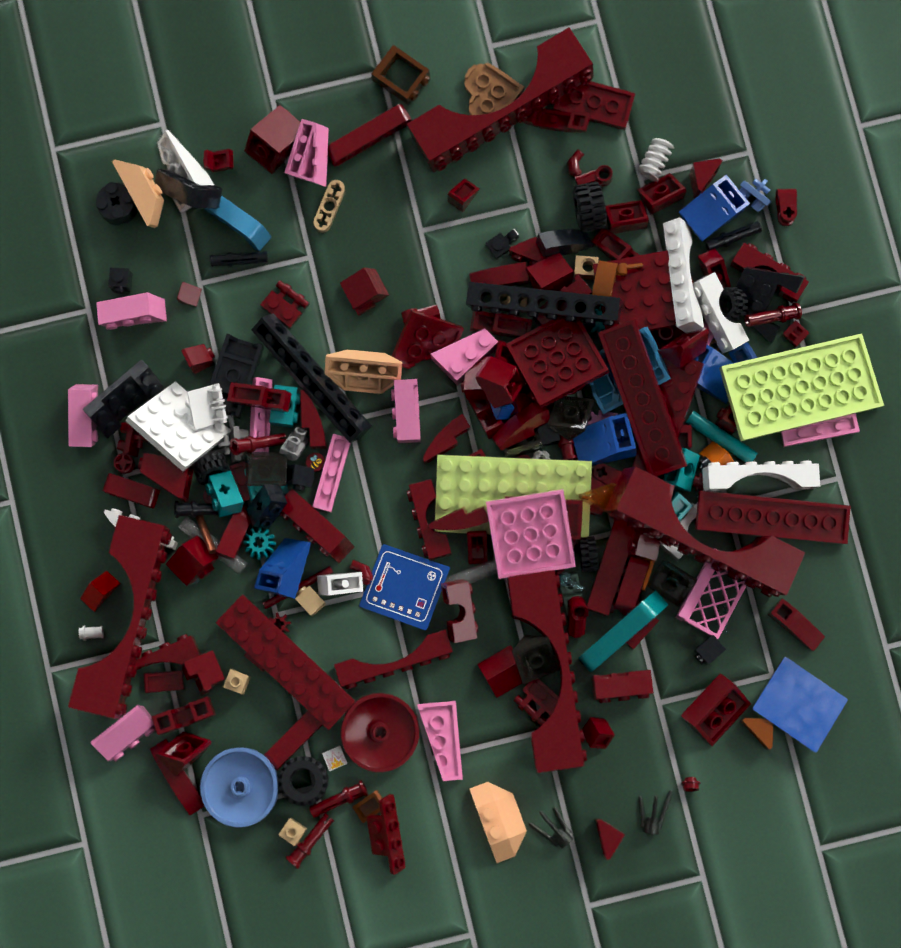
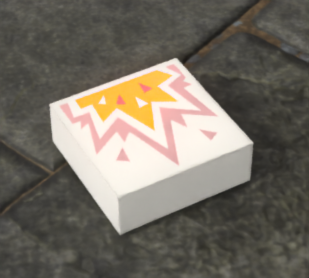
[322,746,348,771]

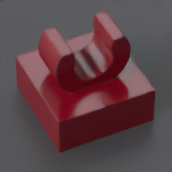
[782,320,809,348]

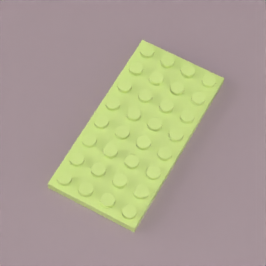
[719,333,884,441]
[435,455,592,537]

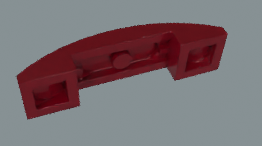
[522,109,591,133]
[150,739,205,816]

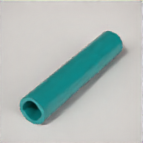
[686,411,758,463]

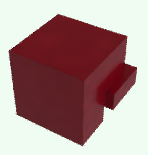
[340,267,389,315]
[166,535,219,586]
[181,650,225,696]

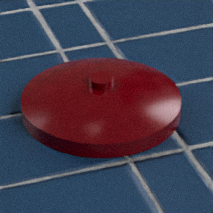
[341,693,419,772]

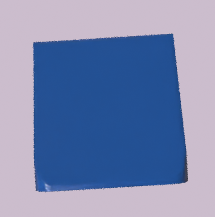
[729,342,757,363]
[490,403,514,420]

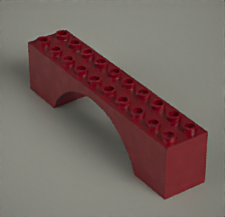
[407,27,594,173]
[605,467,805,597]
[68,515,172,719]
[507,570,587,773]

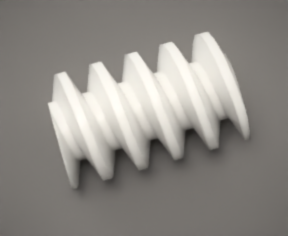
[638,138,674,182]

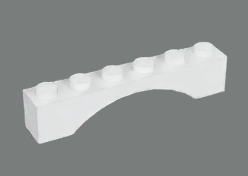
[663,217,704,333]
[702,461,820,491]

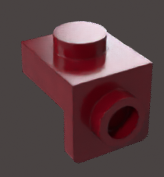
[203,149,234,172]

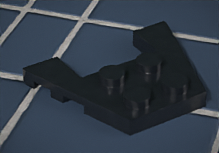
[729,267,805,343]

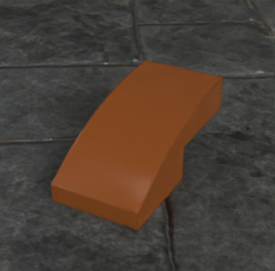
[592,260,618,297]

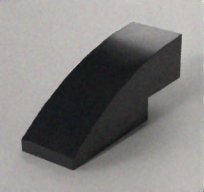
[536,229,594,257]

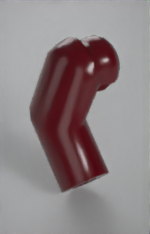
[350,560,373,586]

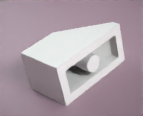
[317,572,363,595]

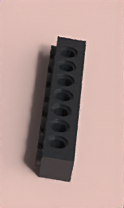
[466,282,622,326]
[251,313,372,443]

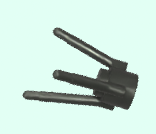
[639,790,673,835]
[529,807,573,849]

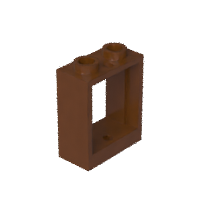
[371,45,430,105]

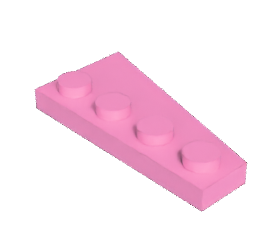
[417,701,463,781]

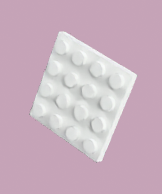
[126,381,231,471]

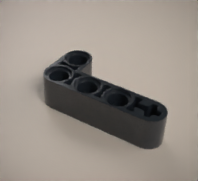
[155,169,222,208]

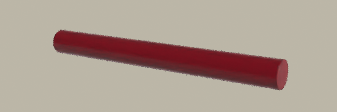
[262,566,334,609]

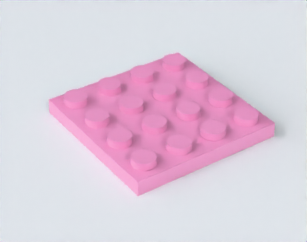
[486,489,576,579]

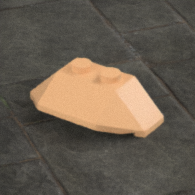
[112,160,164,228]
[325,350,402,394]
[470,782,527,863]

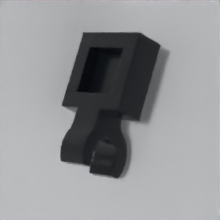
[485,229,519,260]

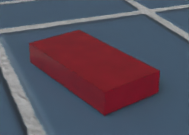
[144,670,185,693]

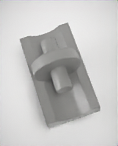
[218,426,250,463]
[279,427,309,461]

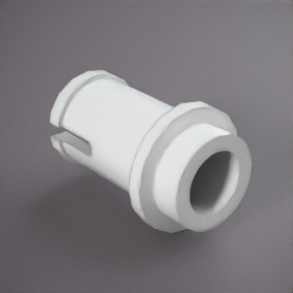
[79,626,104,641]

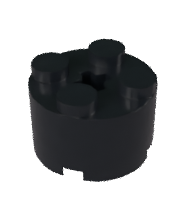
[96,182,137,225]

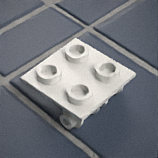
[187,383,228,430]

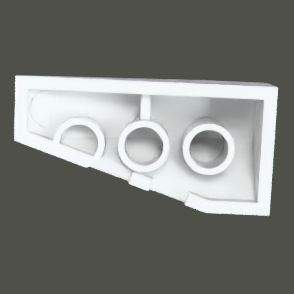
[157,130,214,212]

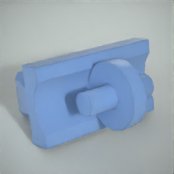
[739,179,772,212]

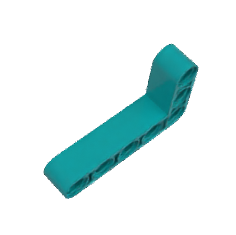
[578,590,669,673]

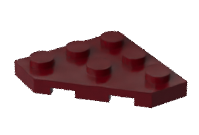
[392,309,464,369]

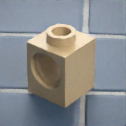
[574,256,599,280]
[295,586,326,617]
[223,669,251,695]
[279,818,307,846]

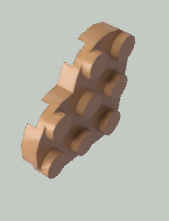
[465,63,524,115]

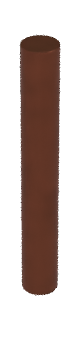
[196,515,216,554]

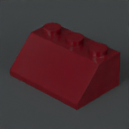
[681,673,751,746]

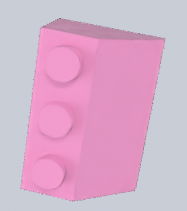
[90,705,155,762]

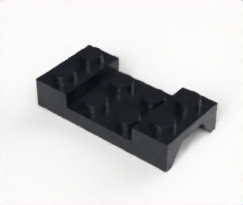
[209,334,264,419]
[83,359,165,439]

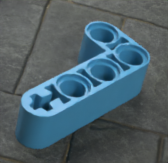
[204,195,271,252]

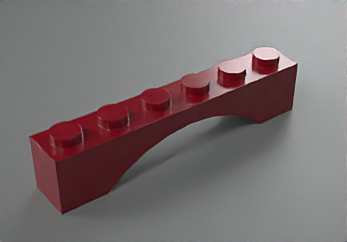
[334,630,453,690]
[135,634,201,671]

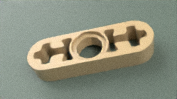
[313,180,345,233]

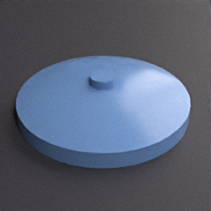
[200,747,279,827]

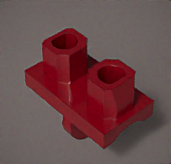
[117,422,149,457]

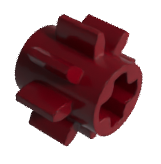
[269,613,292,632]

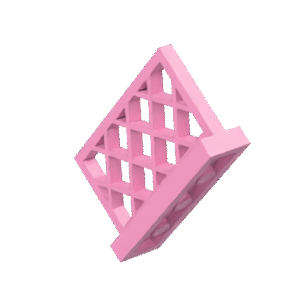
[675,548,746,639]

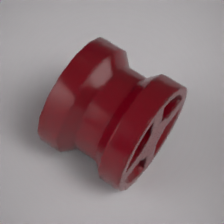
[114,453,135,474]

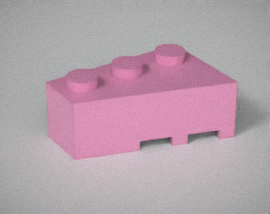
[284,119,329,187]
[96,292,167,330]
[431,329,498,386]
[391,379,421,443]
[68,384,98,447]

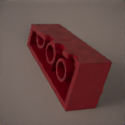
[280,489,354,563]

